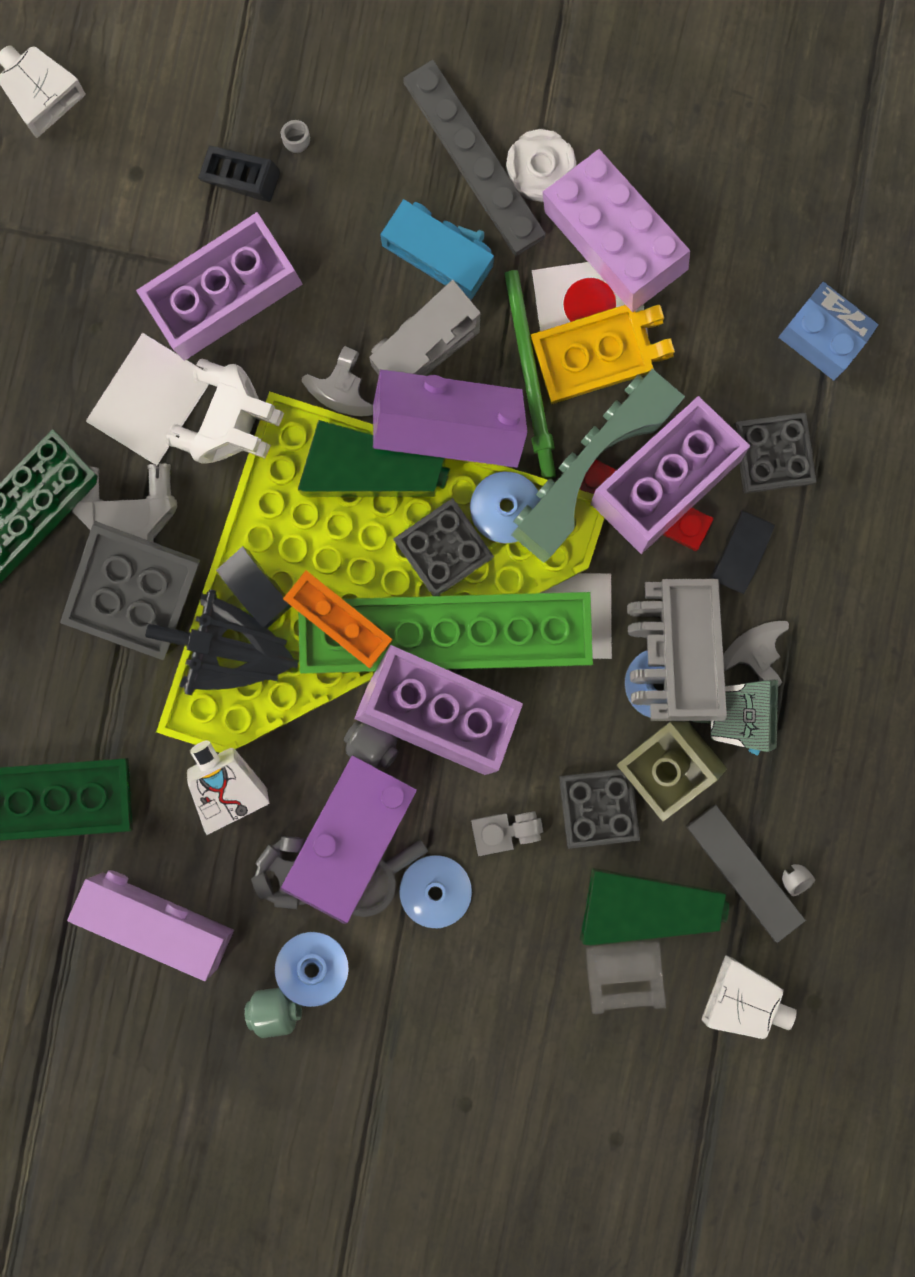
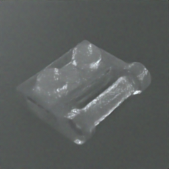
[586,941,666,1015]

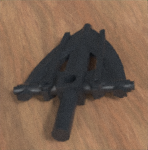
[145,589,299,695]

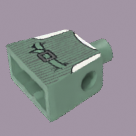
[693,679,778,752]

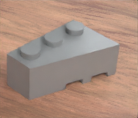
[369,280,481,376]

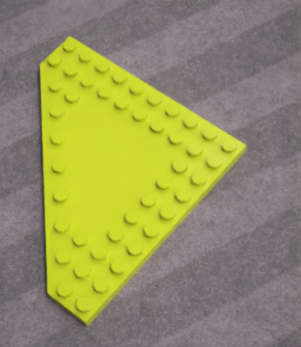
[156,391,604,753]

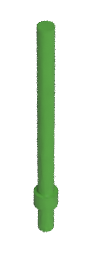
[505,270,556,480]

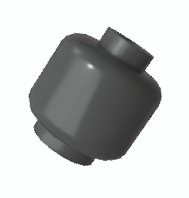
[344,720,399,769]

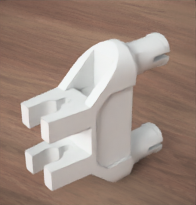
[166,359,284,463]

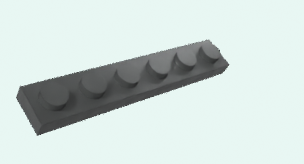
[403,60,546,257]

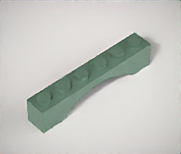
[511,369,685,563]

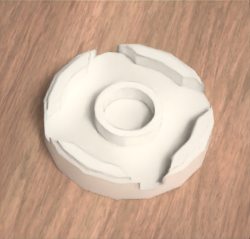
[506,129,576,202]

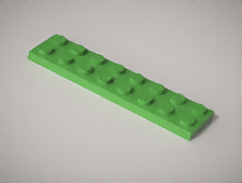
[298,592,593,674]

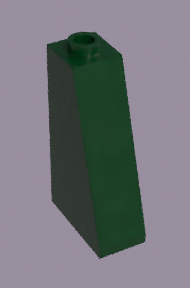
[298,419,450,497]
[580,868,729,946]

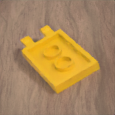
[531,305,675,404]

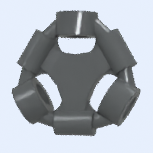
[251,836,306,909]

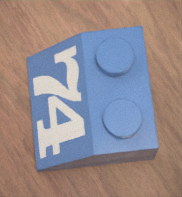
[779,282,879,380]

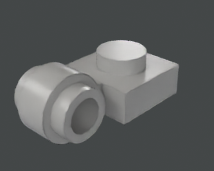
[471,811,543,856]

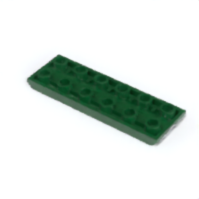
[0,429,98,583]

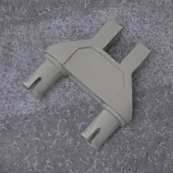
[72,464,177,542]

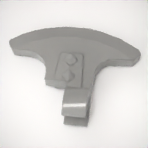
[302,346,373,416]
[723,621,789,687]

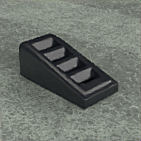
[198,145,280,202]

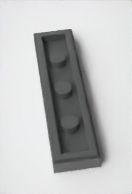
[686,805,806,943]

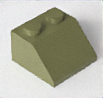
[617,721,727,821]

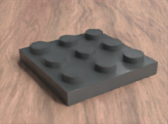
[60,521,200,660]

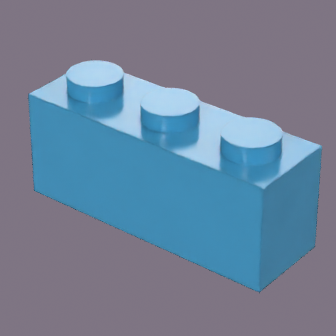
[380,199,494,301]

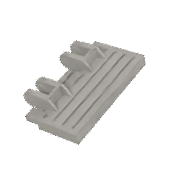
[627,579,727,721]

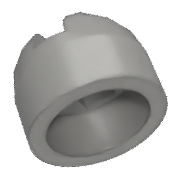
[281,120,310,153]
[782,864,815,896]

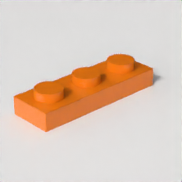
[283,570,393,669]

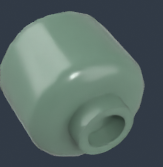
[245,988,302,1038]

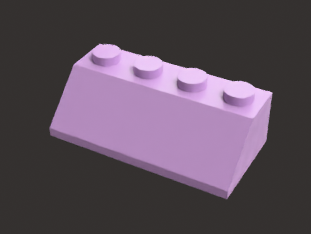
[354,645,523,775]

